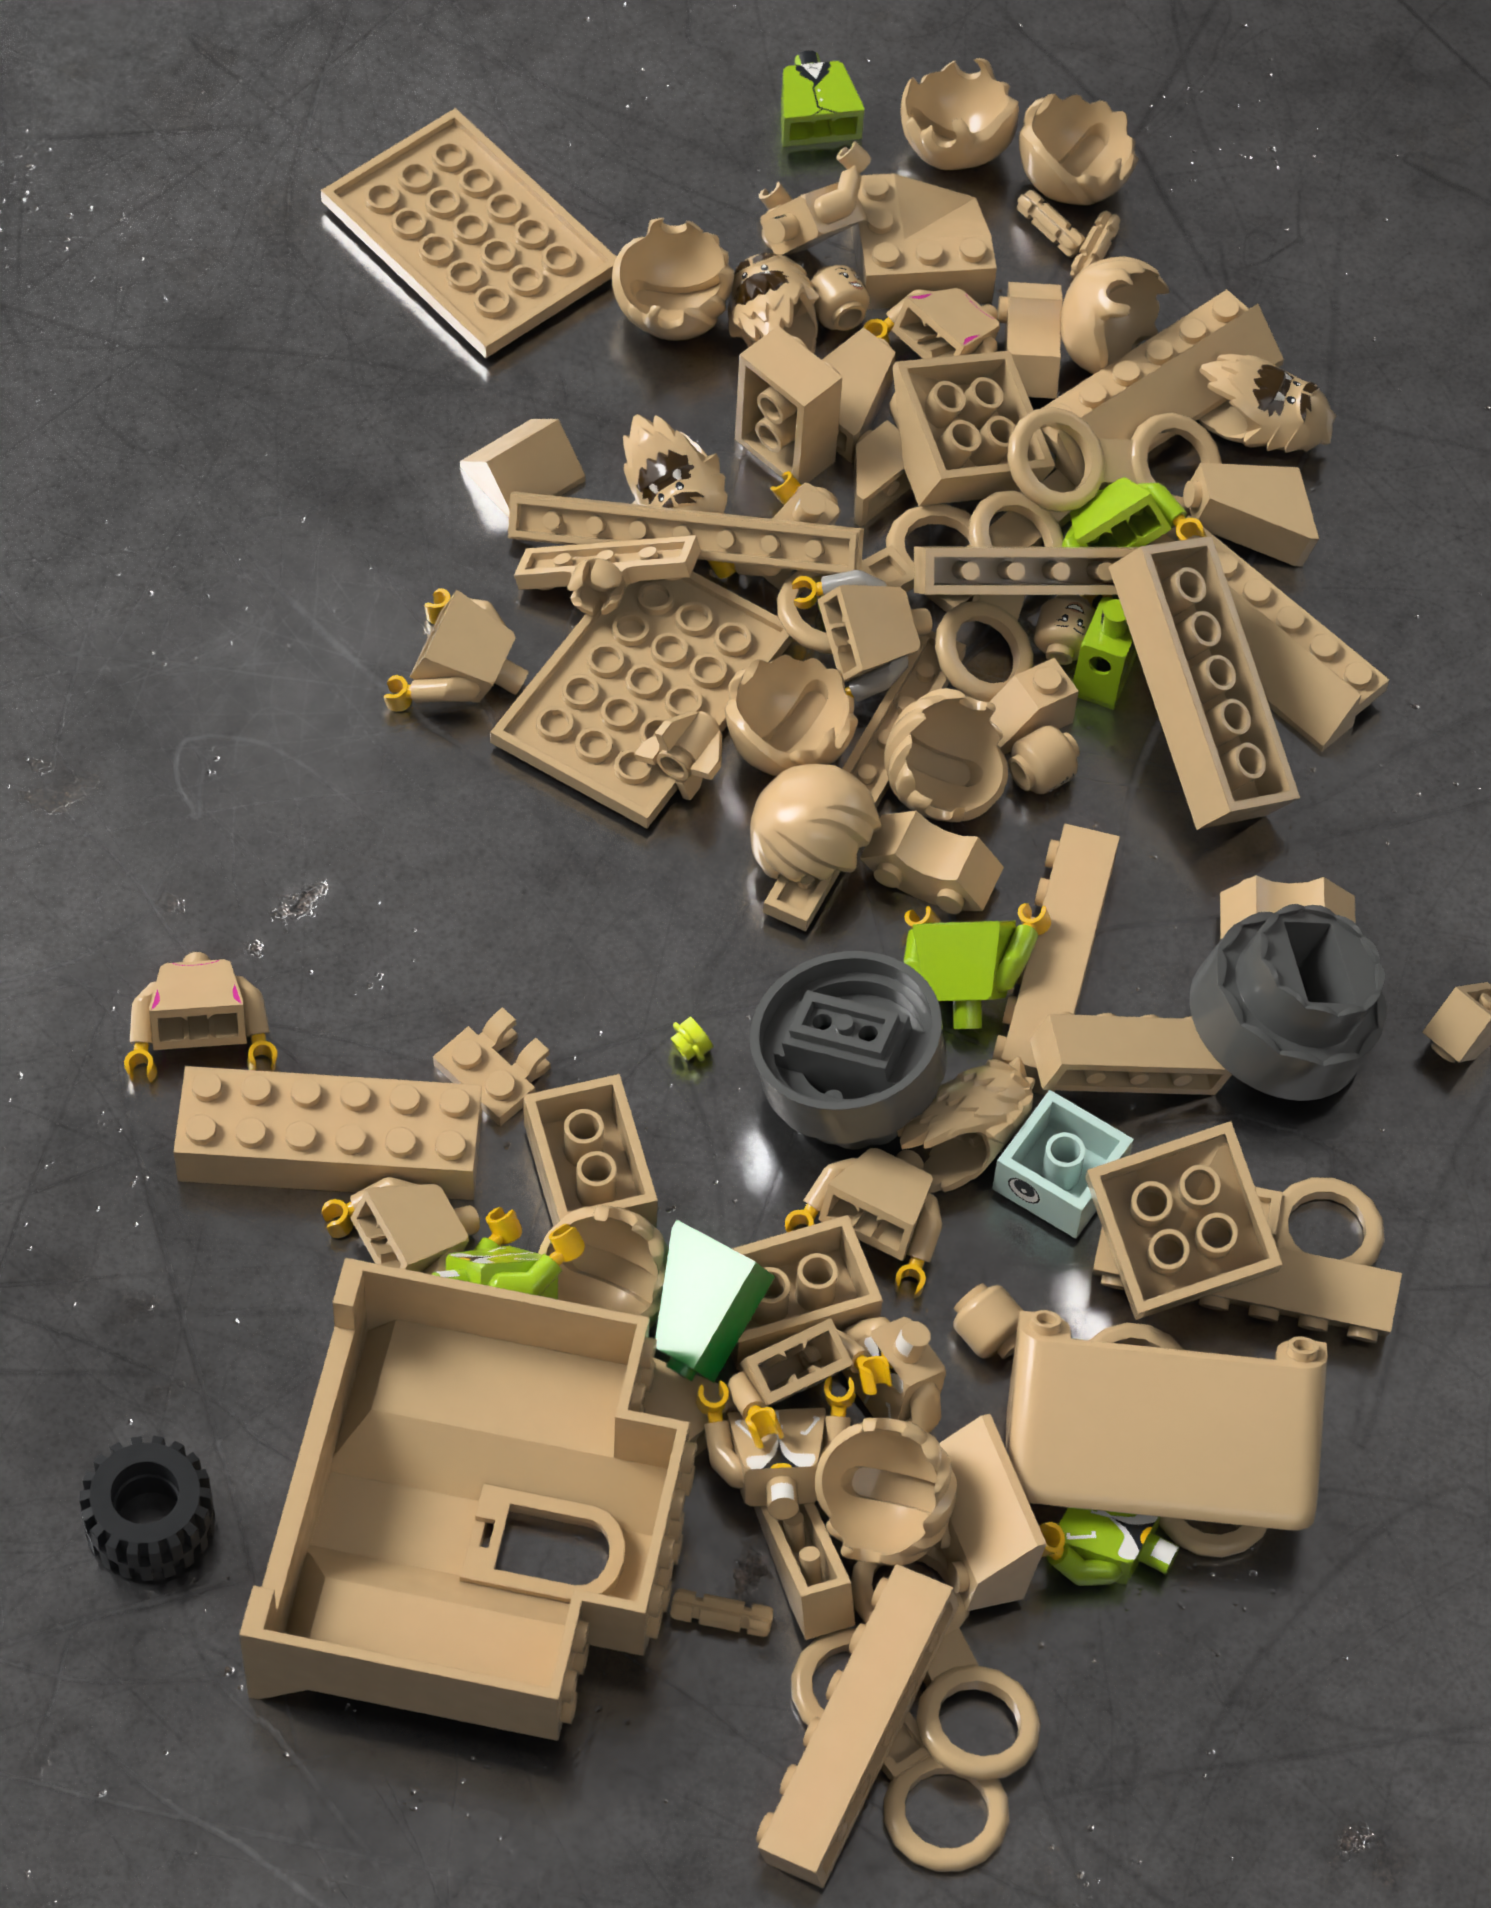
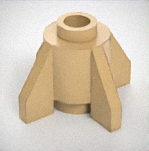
[634,711,723,800]

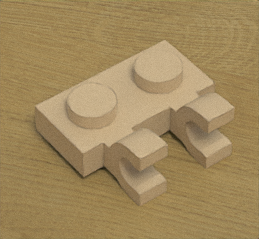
[433,1007,551,1127]

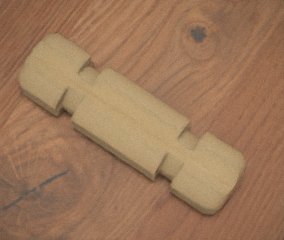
[1017,190,1086,257]
[1070,211,1121,279]
[670,1588,774,1637]

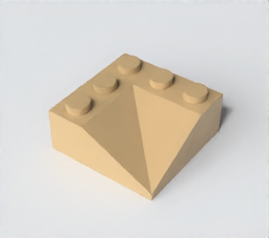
[851,174,997,310]
[892,351,1055,506]
[1085,1121,1283,1320]

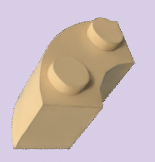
[997,282,1063,399]
[860,811,1004,914]
[1220,875,1356,939]

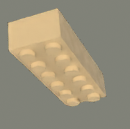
[1109,536,1300,830]
[174,1066,482,1200]

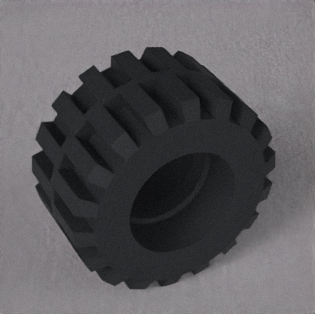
[79,1436,215,1581]

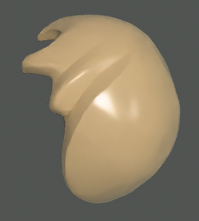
[901,58,1019,170]
[1019,94,1139,205]
[612,218,734,340]
[1061,257,1170,375]
[725,655,859,776]
[884,688,1008,822]
[750,764,881,882]
[538,1205,669,1330]
[815,1418,957,1566]

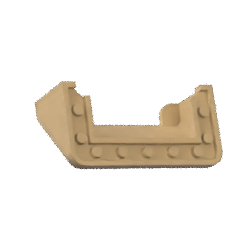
[1006,1310,1328,1530]

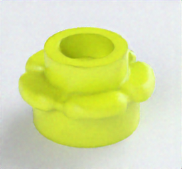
[670,1017,714,1062]

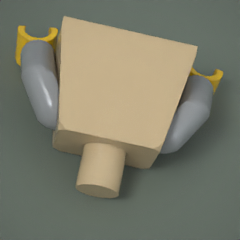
[792,570,933,702]

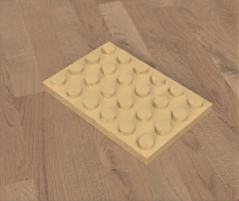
[321,108,616,358]
[490,571,794,828]

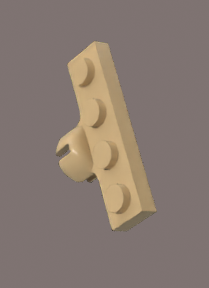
[514,535,701,616]

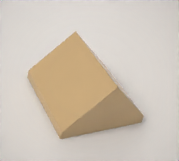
[460,419,586,518]

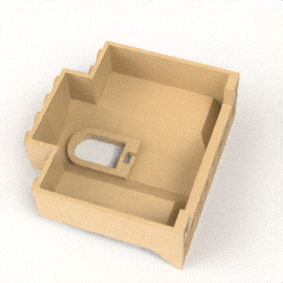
[239,1258,697,1741]

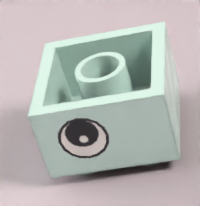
[992,1090,1134,1239]

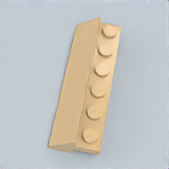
[1041,290,1284,487]
[1149,516,1389,751]

